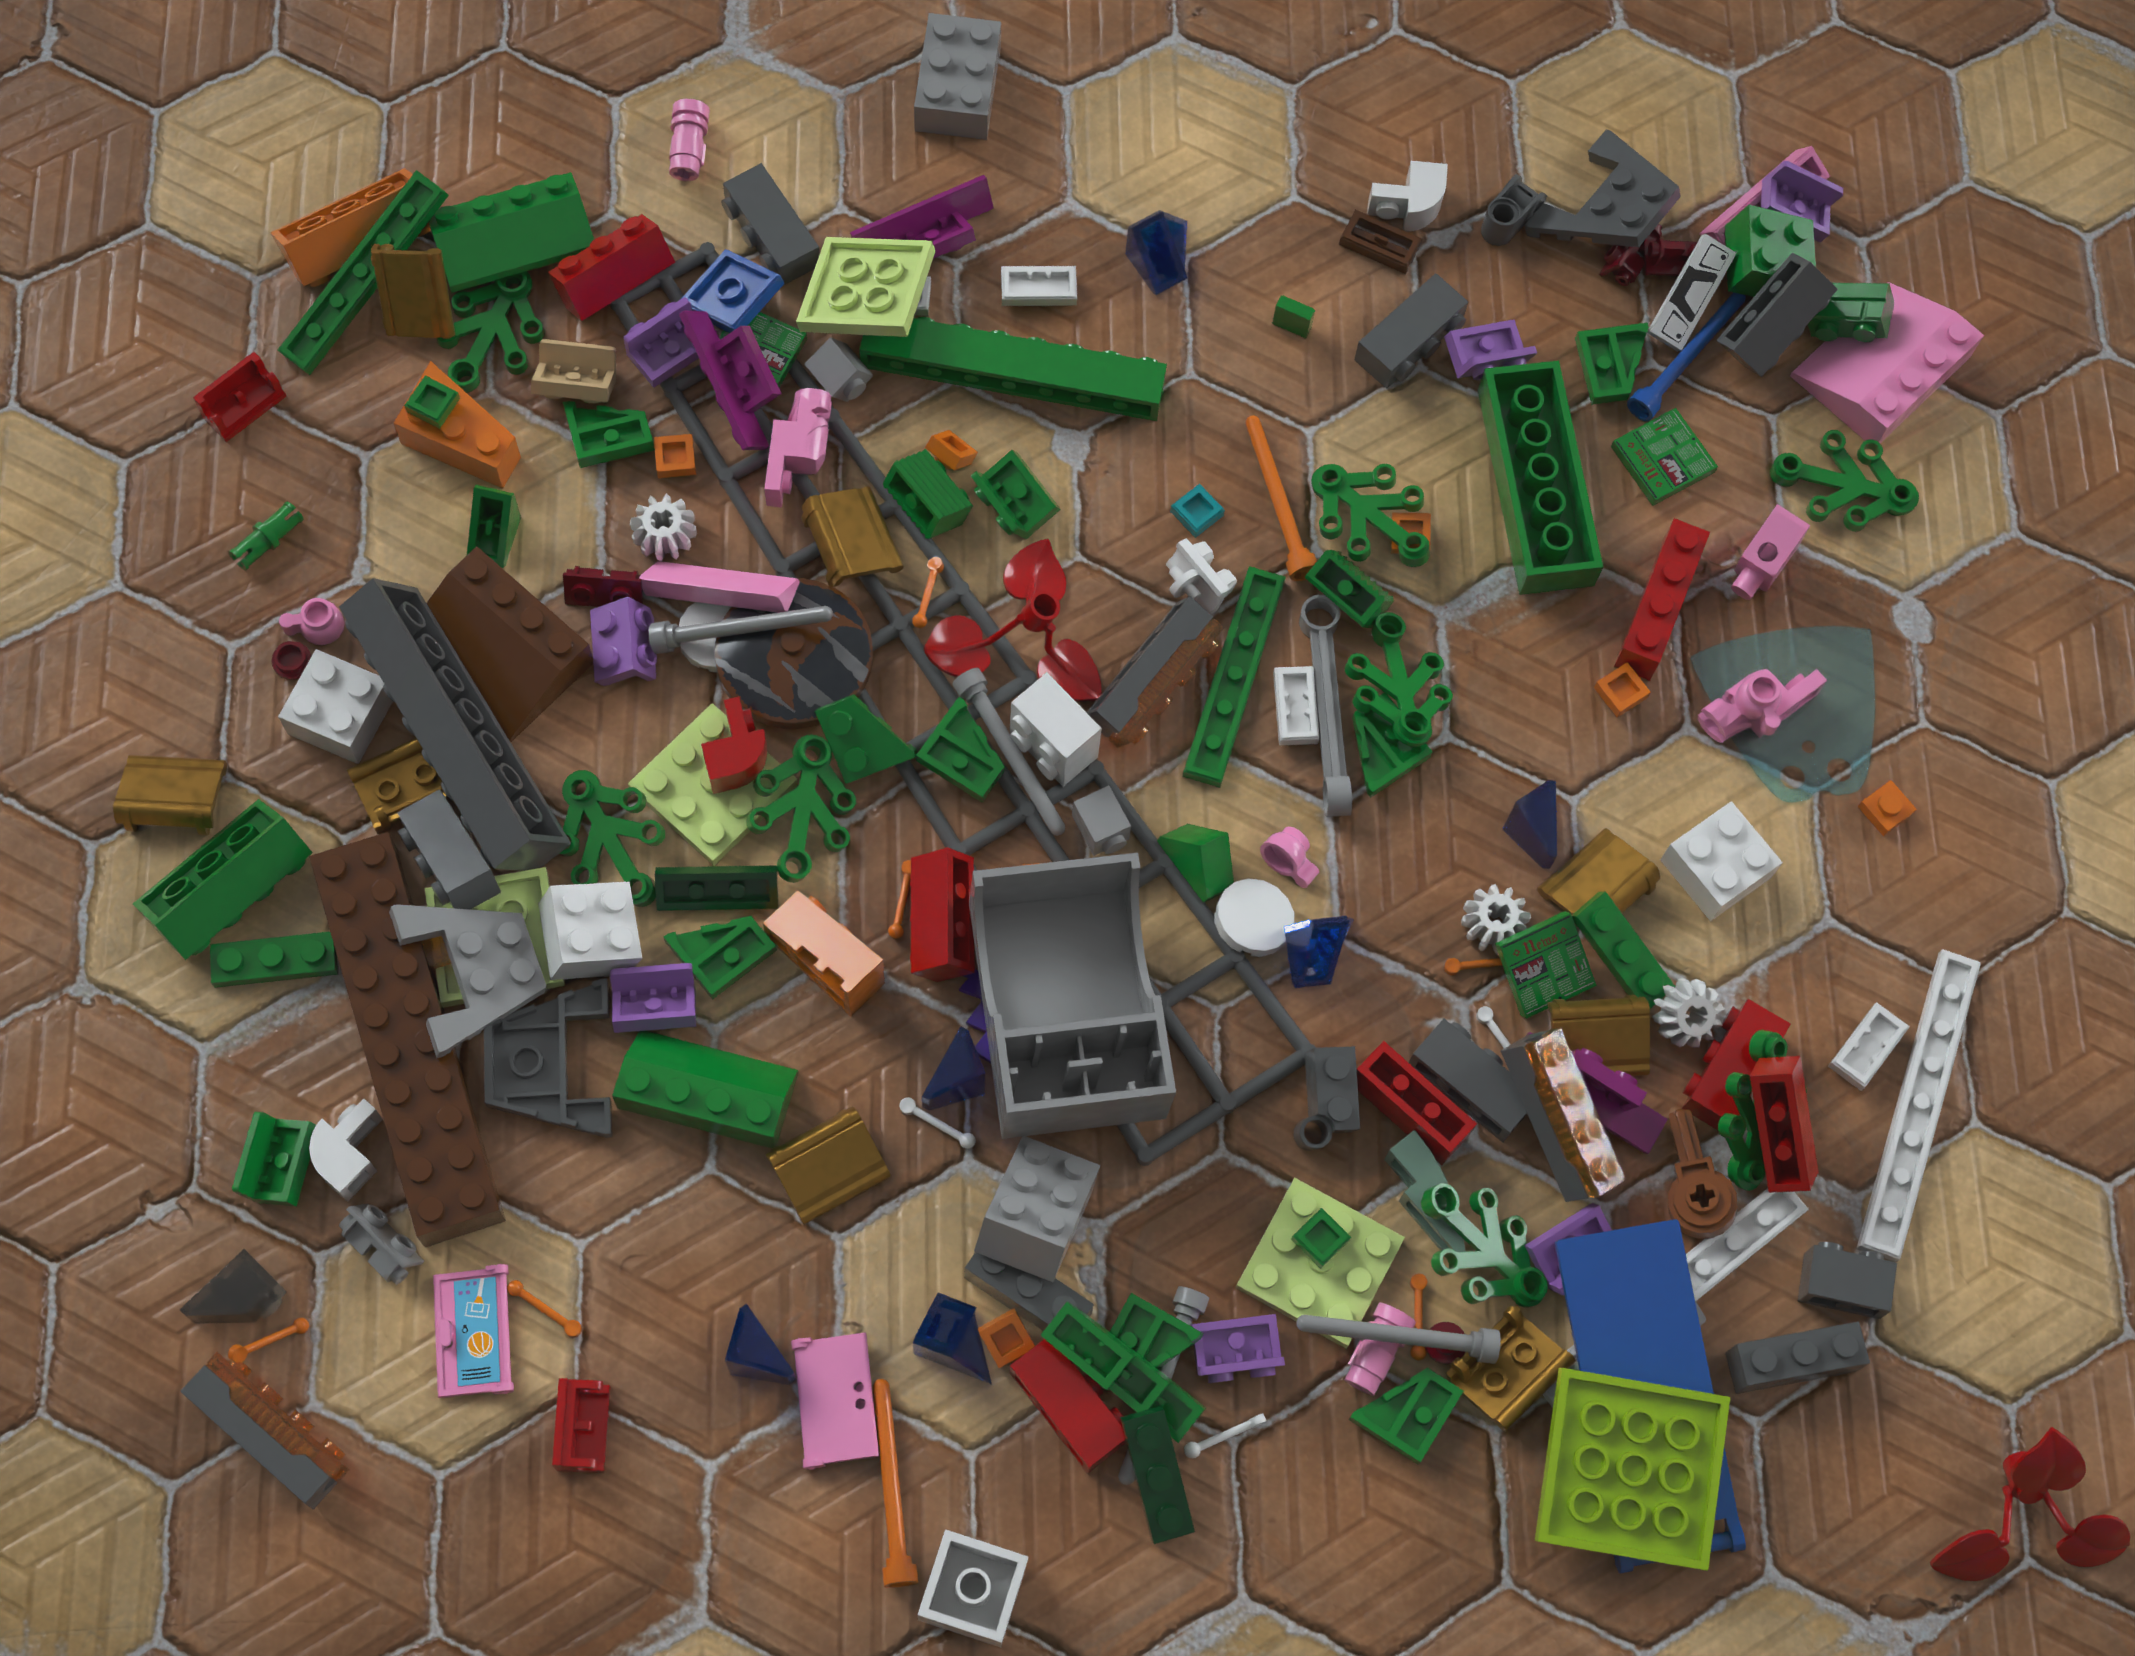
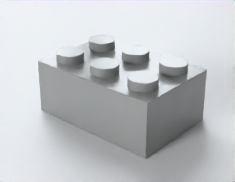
[914,13,1001,140]
[974,1136,1101,1282]

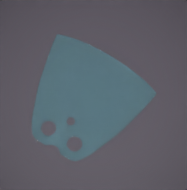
[1690,626,1875,802]

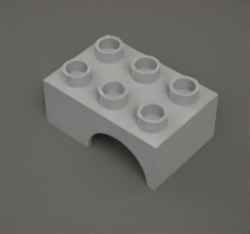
[969,853,1176,1139]

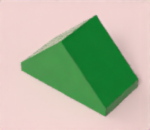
[466,485,521,568]
[1157,824,1234,903]

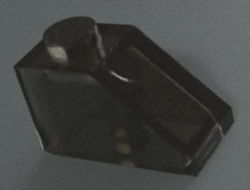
[180,1249,287,1324]

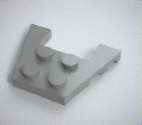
[389,905,547,1058]

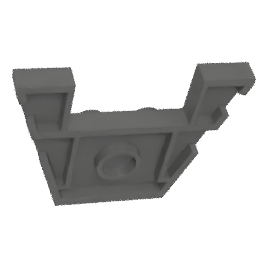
[1525,129,1681,247]
[484,978,613,1138]

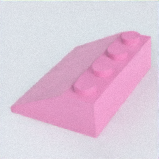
[1790,282,1984,443]

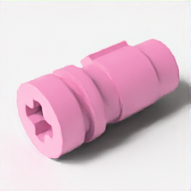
[669,99,710,181]
[1344,1303,1416,1396]

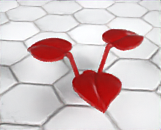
[924,539,1102,701]
[1930,1427,2130,1581]

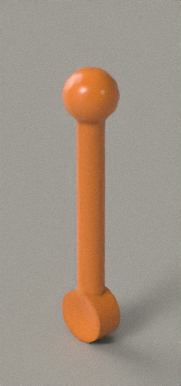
[912,557,944,629]
[888,860,911,939]
[1444,958,1503,975]
[1410,1273,1428,1361]
[507,1280,582,1338]
[228,1317,309,1363]

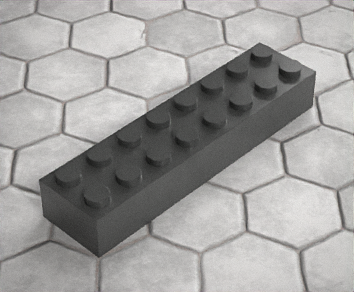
[339,578,571,871]

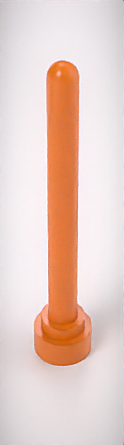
[1245,415,1317,581]
[873,1379,918,1588]

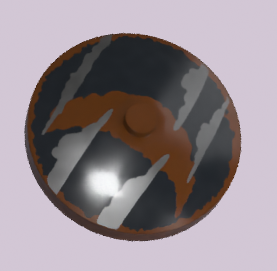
[715,578,873,729]

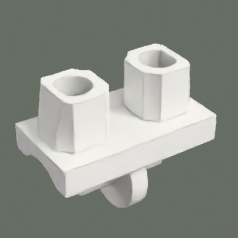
[1166,538,1237,614]

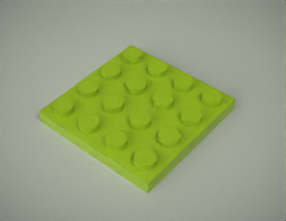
[1535,1368,1730,1571]

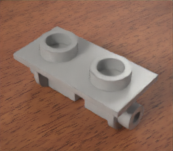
[339,1204,424,1285]

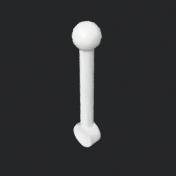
[1476,1006,1511,1048]
[900,1097,976,1149]
[1184,1413,1267,1459]

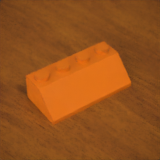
[270,168,431,287]

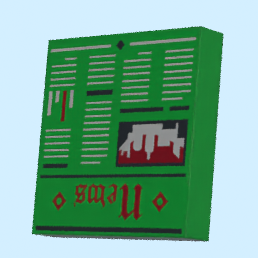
[719,312,807,388]
[1611,408,1718,506]
[1495,911,1597,1019]

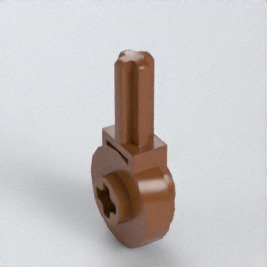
[1668,1109,1737,1239]

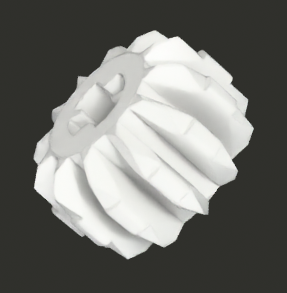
[630,493,697,561]
[1461,884,1531,955]
[1652,978,1724,1047]

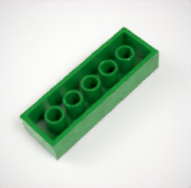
[1477,360,1603,595]

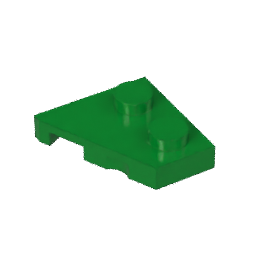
[1575,322,1649,405]
[563,401,655,468]
[1352,692,1433,798]
[815,694,917,784]
[916,697,1005,802]
[664,916,777,1000]
[1110,1293,1204,1369]
[1349,1368,1464,1465]

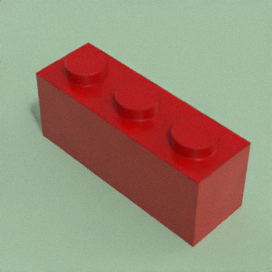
[548,214,675,321]
[910,847,975,982]
[1682,999,1791,1130]
[1356,1041,1477,1166]
[1750,1056,1819,1193]
[1009,1339,1126,1474]

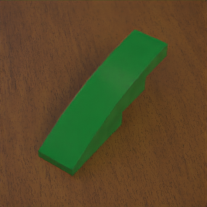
[1040,1301,1206,1443]

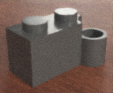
[1293,1046,1360,1151]

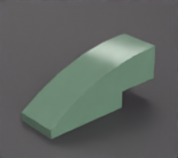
[1384,1130,1465,1252]

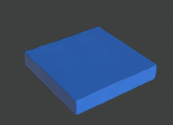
[680,249,784,333]

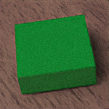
[1272,295,1315,339]
[404,375,460,429]
[1291,1208,1351,1269]

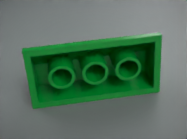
[429,172,594,293]
[133,799,313,960]
[612,1031,799,1148]

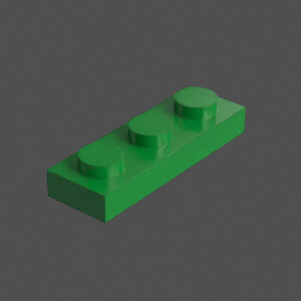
[1572,891,1676,1009]
[210,932,338,988]

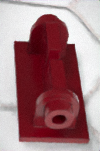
[1599,224,1662,286]
[1643,238,1697,276]
[563,566,643,607]

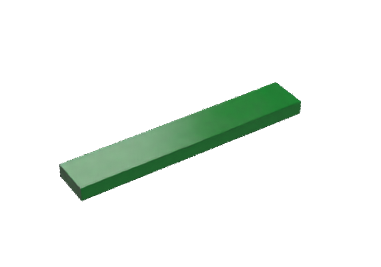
[277,170,449,375]
[1182,566,1286,788]

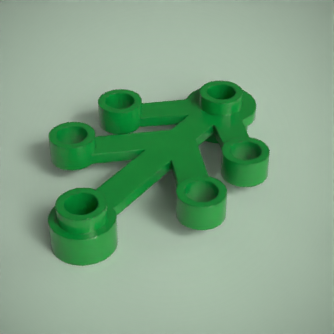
[436,271,544,393]
[1770,430,1919,532]
[1311,464,1430,567]
[1344,612,1453,747]
[746,735,856,883]
[559,770,665,907]
[1718,1030,1807,1191]
[1421,1183,1548,1308]

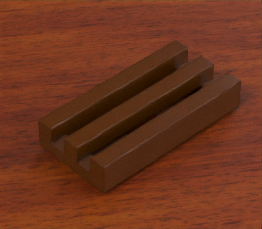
[1339,209,1423,274]

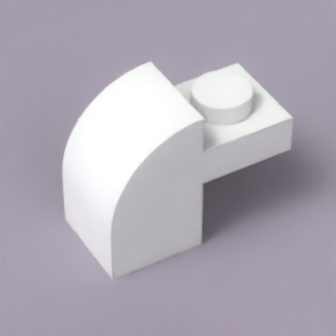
[1367,161,1448,231]
[309,1099,383,1202]

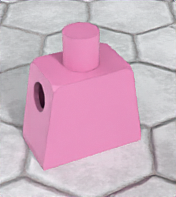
[1731,504,1810,600]

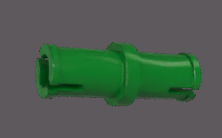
[228,501,304,571]

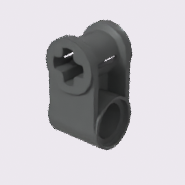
[1481,174,1547,246]

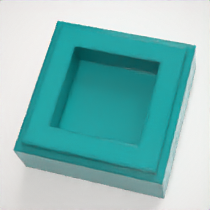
[1170,484,1225,538]

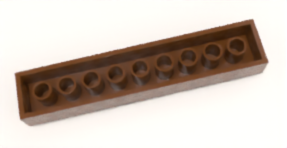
[309,832,506,1248]

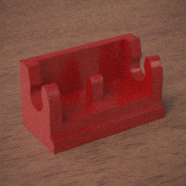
[193,352,287,442]
[552,1378,611,1473]

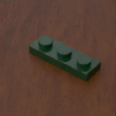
[654,865,779,911]
[1120,1406,1195,1544]

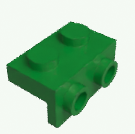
[971,450,1061,539]
[232,1112,316,1207]

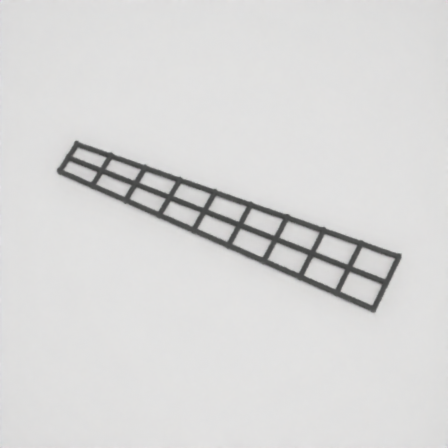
[610,242,1316,1166]

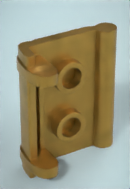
[371,244,455,338]
[801,486,904,587]
[346,738,452,833]
[113,755,227,836]
[1537,828,1661,914]
[1548,995,1650,1076]
[765,1106,891,1225]
[1446,1305,1576,1432]

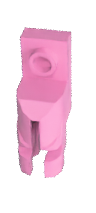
[764,388,832,507]
[1698,669,1827,743]

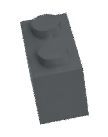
[1798,1242,1897,1319]

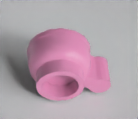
[279,598,345,645]
[1735,673,1782,736]
[1260,827,1319,888]

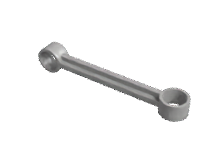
[1299,595,1352,817]

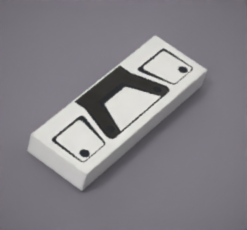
[1647,234,1737,352]

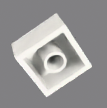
[278,649,393,764]
[1010,673,1102,787]
[1660,801,1783,922]
[538,882,642,980]
[918,1529,1029,1647]

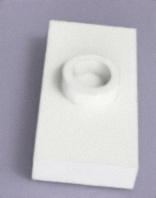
[1001,266,1077,306]
[1273,666,1319,745]
[1828,1002,1910,1091]

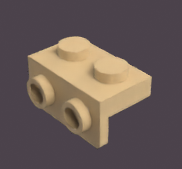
[531,339,616,403]

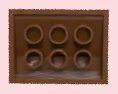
[427,547,594,743]

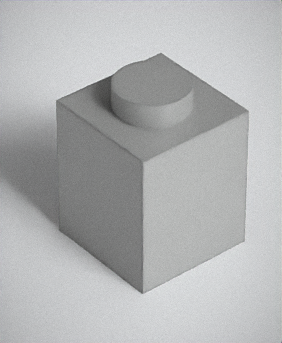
[805,337,873,402]
[1072,785,1131,856]

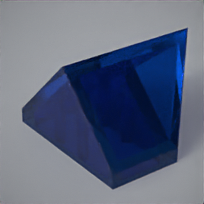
[1125,210,1188,295]
[1503,780,1557,869]
[1284,916,1354,988]
[922,1026,986,1111]
[913,1293,992,1384]
[725,1303,796,1385]

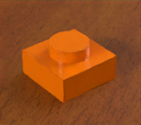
[925,430,978,470]
[654,434,696,478]
[1390,512,1431,554]
[1594,662,1651,718]
[1858,780,1917,837]
[978,1308,1035,1368]

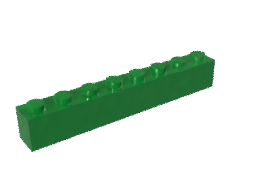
[859,317,1167,421]

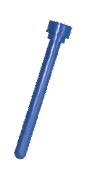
[1627,292,1746,421]

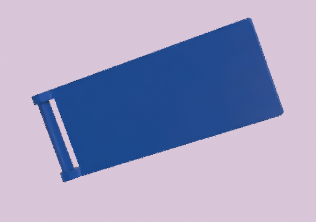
[1555,1219,1746,1574]

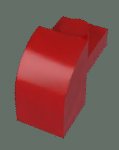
[701,696,767,794]

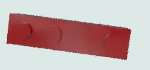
[1614,518,1710,681]

